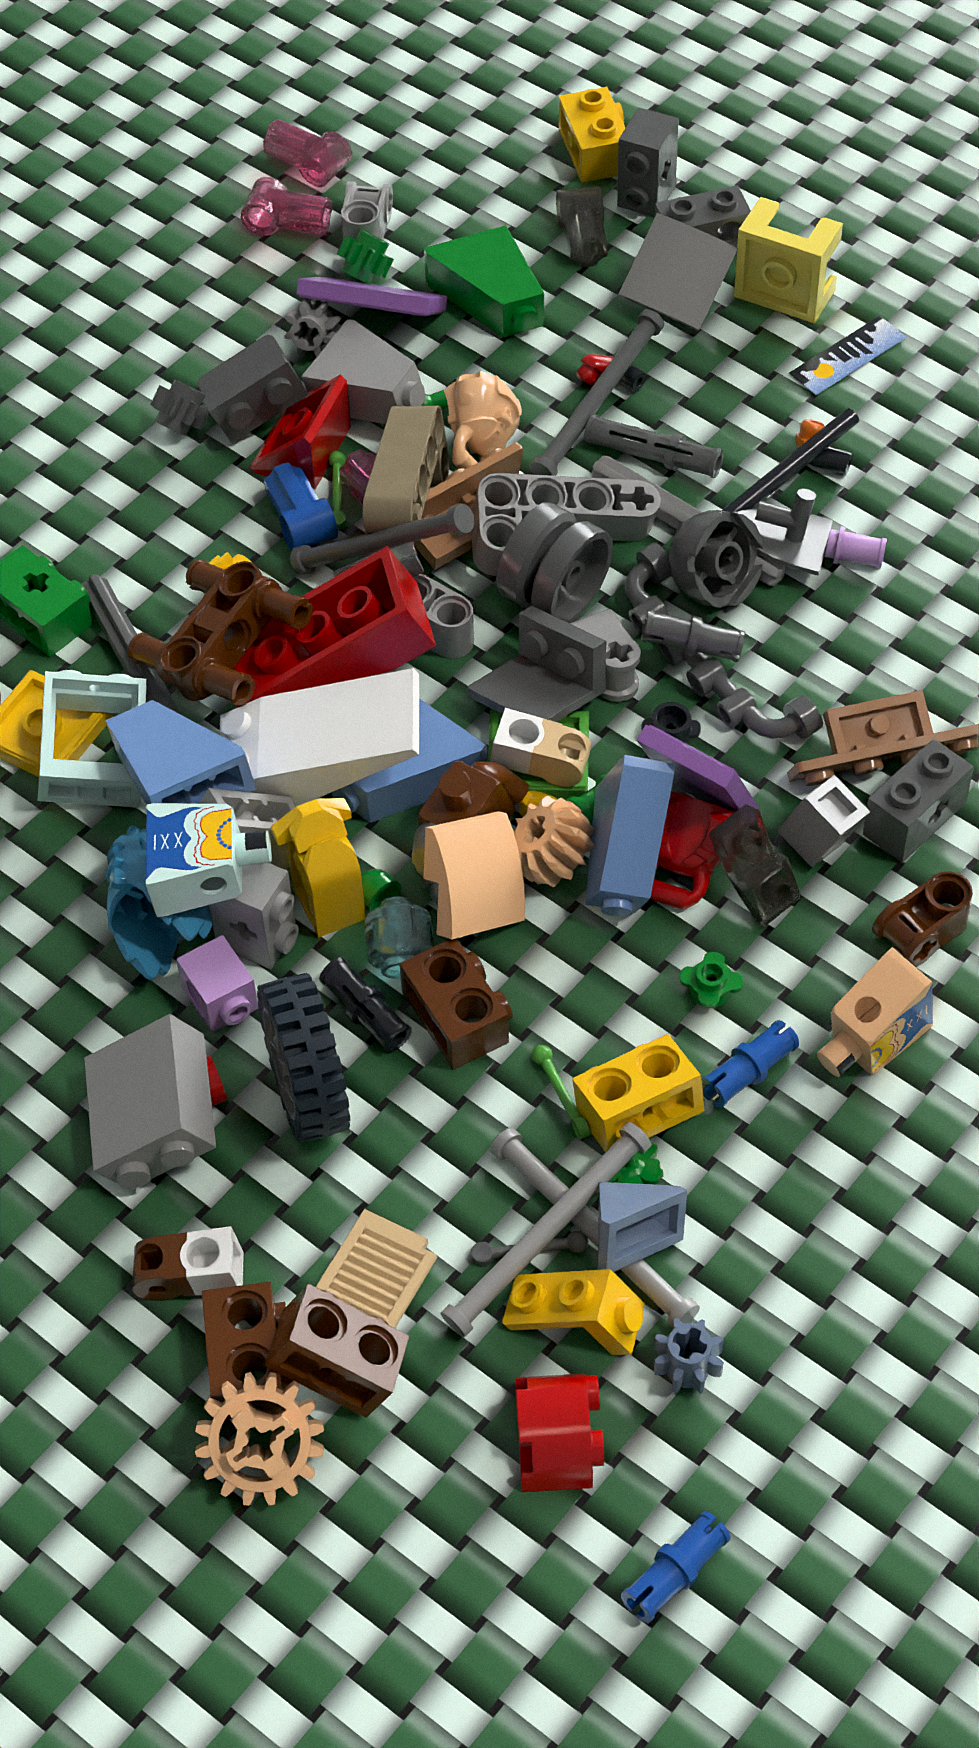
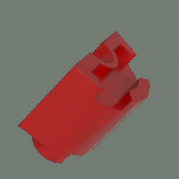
[515,1373,604,1492]

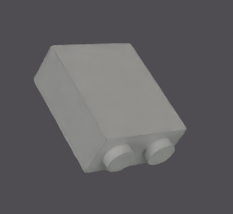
[84,1014,216,1189]

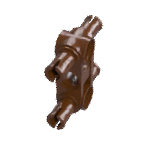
[128,559,313,706]

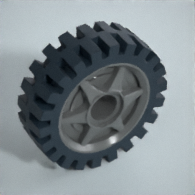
[257,973,351,1143]

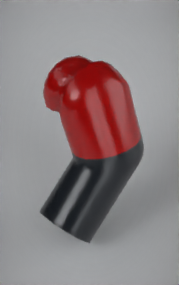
[576,354,646,392]

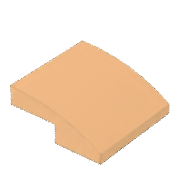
[423,811,525,939]

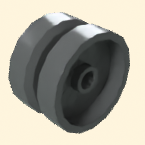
[496,502,613,623]

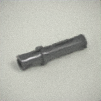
[584,414,724,478]

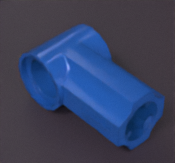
[264,462,338,552]

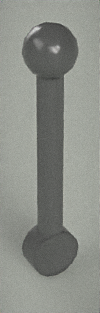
[471,1231,589,1267]

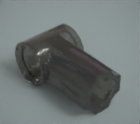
[556,186,608,267]

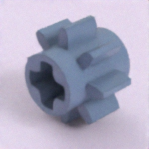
[654,1318,724,1394]

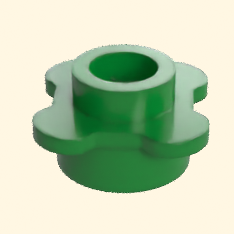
[680,952,743,1008]

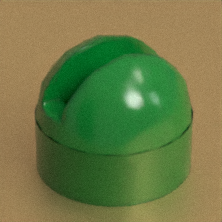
[361,869,402,915]

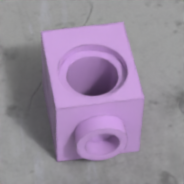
[176,935,258,1033]

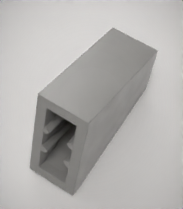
[301,319,427,424]

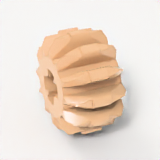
[513,796,595,887]

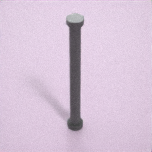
[529,309,664,476]
[290,504,474,575]

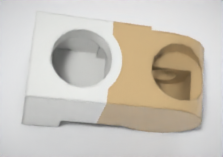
[490,708,591,787]

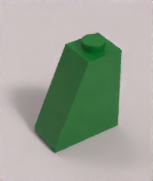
[424,225,544,338]

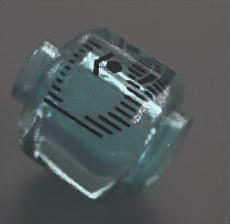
[364,897,434,979]

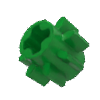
[337,229,394,284]

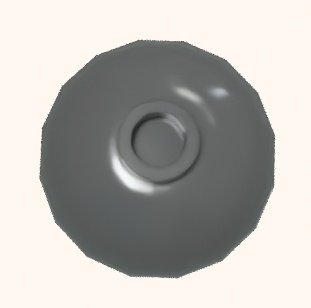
[668,510,763,608]

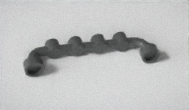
[625,542,823,739]

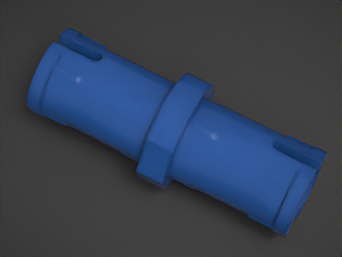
[701,1020,799,1108]
[621,1511,731,1623]

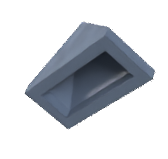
[598,1182,687,1272]

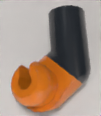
[795,419,853,475]

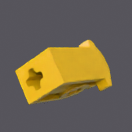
[271,798,366,938]

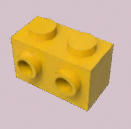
[559,87,625,183]

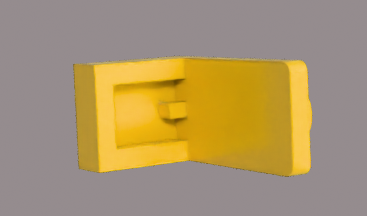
[502,1269,645,1355]

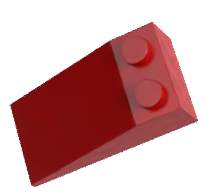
[233,546,436,708]

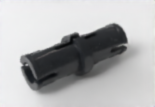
[319,957,412,1052]

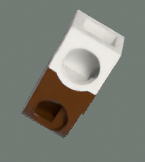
[133,1226,244,1301]

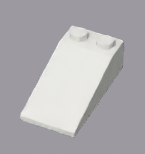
[219,668,419,806]

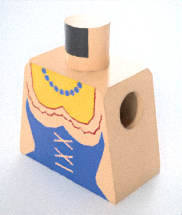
[817,947,933,1077]

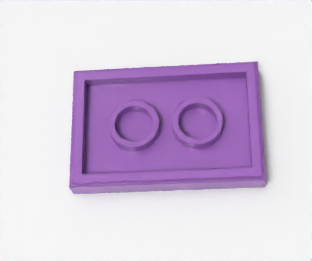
[296,276,447,316]
[637,724,762,829]

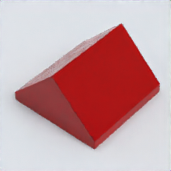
[250,374,351,490]

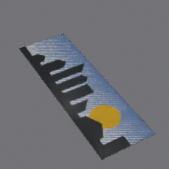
[789,316,907,395]

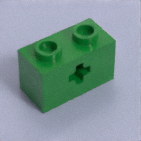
[0,545,93,657]

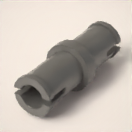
[641,610,745,662]

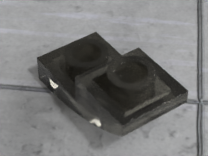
[708,804,801,926]

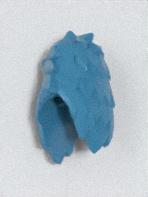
[106,825,212,981]

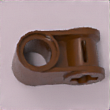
[872,871,973,967]

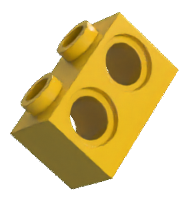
[572,1034,705,1152]

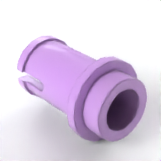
[825,526,887,568]

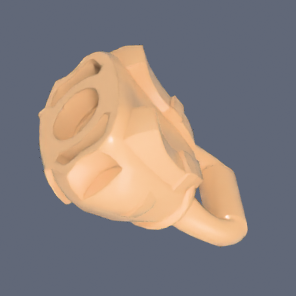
[444,371,522,470]

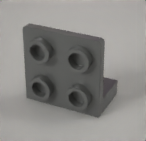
[468,606,606,722]

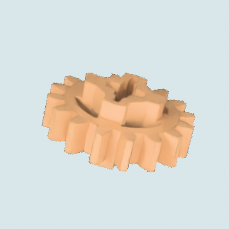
[195,1372,324,1506]

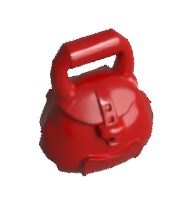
[650,791,742,910]

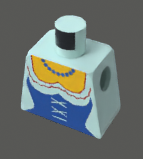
[146,803,272,917]

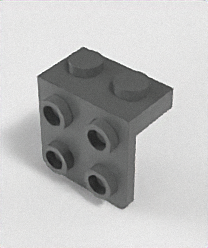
[198,335,308,443]

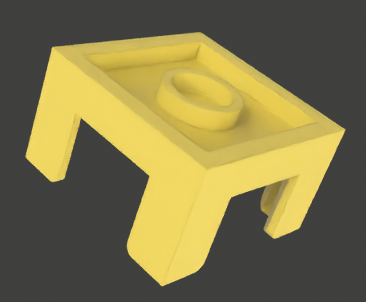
[734,197,843,324]

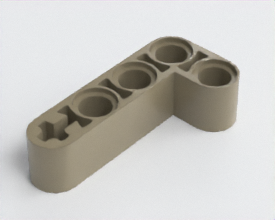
[363,406,449,534]

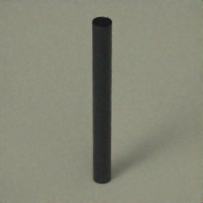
[722,408,859,513]

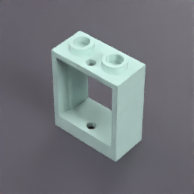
[37,670,146,808]

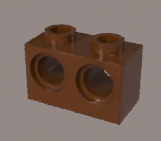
[399,938,513,1070]
[202,1281,293,1420]
[264,1284,409,1418]

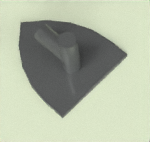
[734,489,833,576]

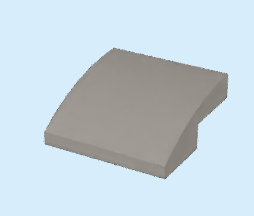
[618,213,738,331]

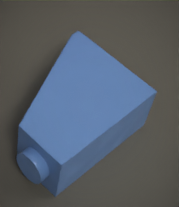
[332,699,488,823]
[105,700,256,806]
[585,755,675,917]

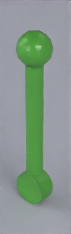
[328,451,347,531]
[531,1044,590,1140]

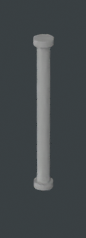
[441,1122,652,1337]
[490,1127,700,1328]

